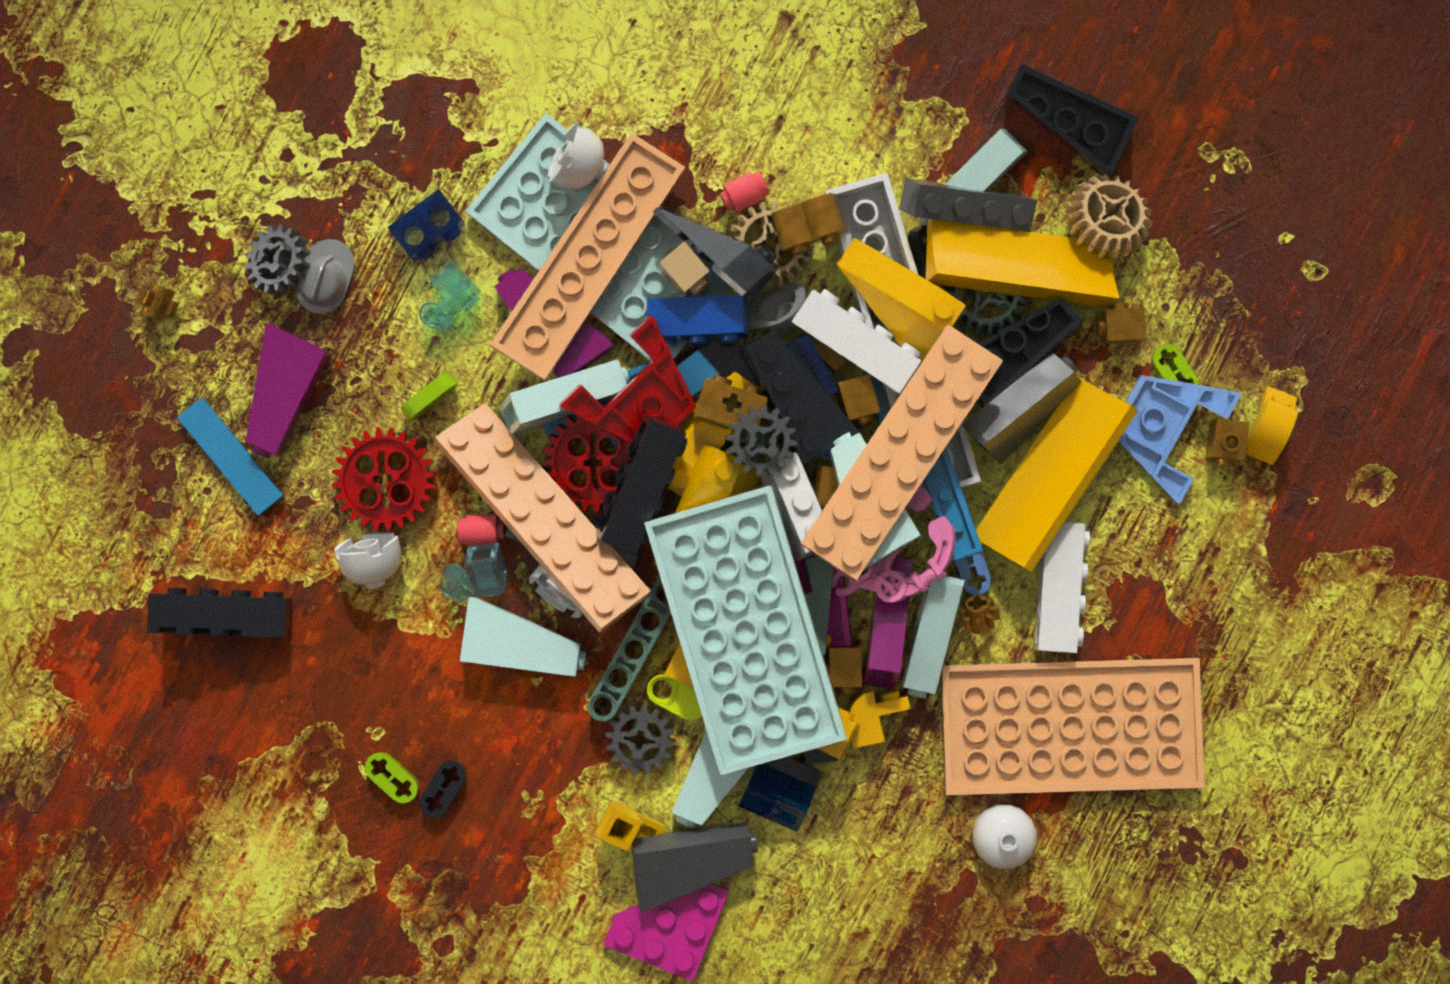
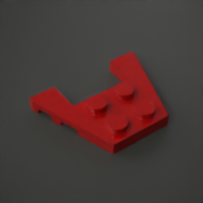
[559,315,696,443]

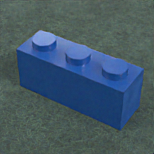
[647,294,749,347]

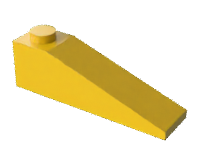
[837,238,966,361]
[666,371,761,497]
[654,444,759,566]

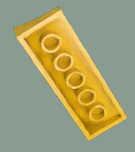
[926,219,1119,308]
[976,377,1138,573]

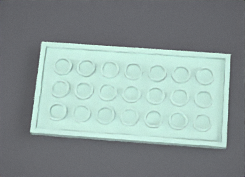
[465,113,732,361]
[644,485,847,775]

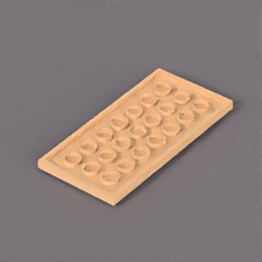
[941,658,1205,795]

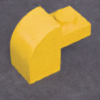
[1246,386,1298,465]
[848,690,911,749]
[595,801,666,851]

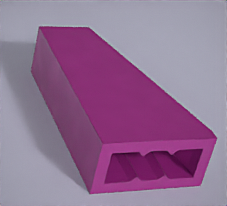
[494,268,614,378]
[246,323,331,459]
[862,555,913,689]

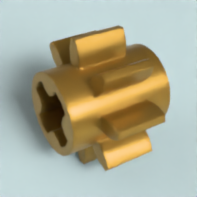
[136,283,179,322]
[958,595,1000,634]

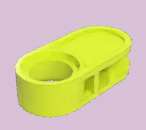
[647,674,702,720]

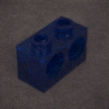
[388,189,465,262]

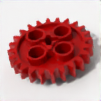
[543,415,631,513]
[331,427,437,532]

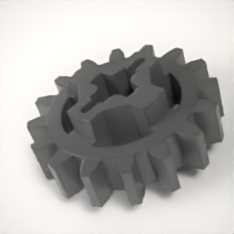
[245,224,311,295]
[724,404,797,477]
[605,704,675,775]

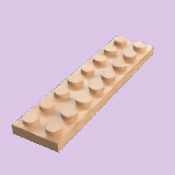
[490,133,685,381]
[800,324,1003,581]
[434,403,651,633]

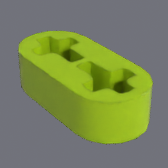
[1151,344,1199,385]
[400,371,458,421]
[365,752,420,803]

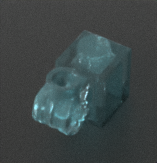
[419,259,481,333]
[440,543,508,602]

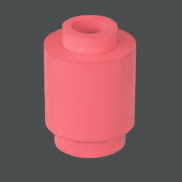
[720,171,770,214]
[457,514,505,547]

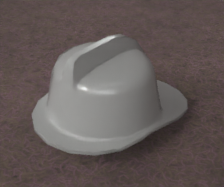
[295,239,355,314]
[749,283,806,335]

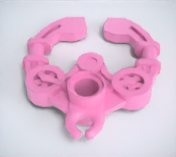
[831,486,956,603]

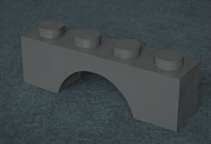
[899,178,1037,232]

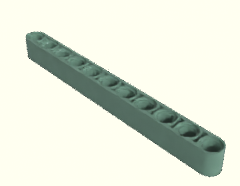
[588,412,772,721]

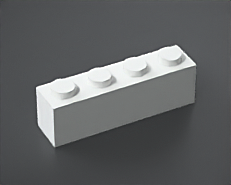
[792,289,923,394]
[1034,522,1090,653]

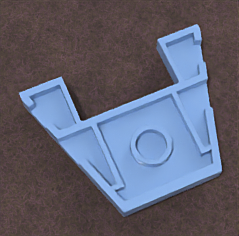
[1119,375,1242,504]

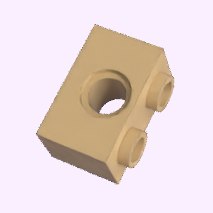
[659,241,710,297]

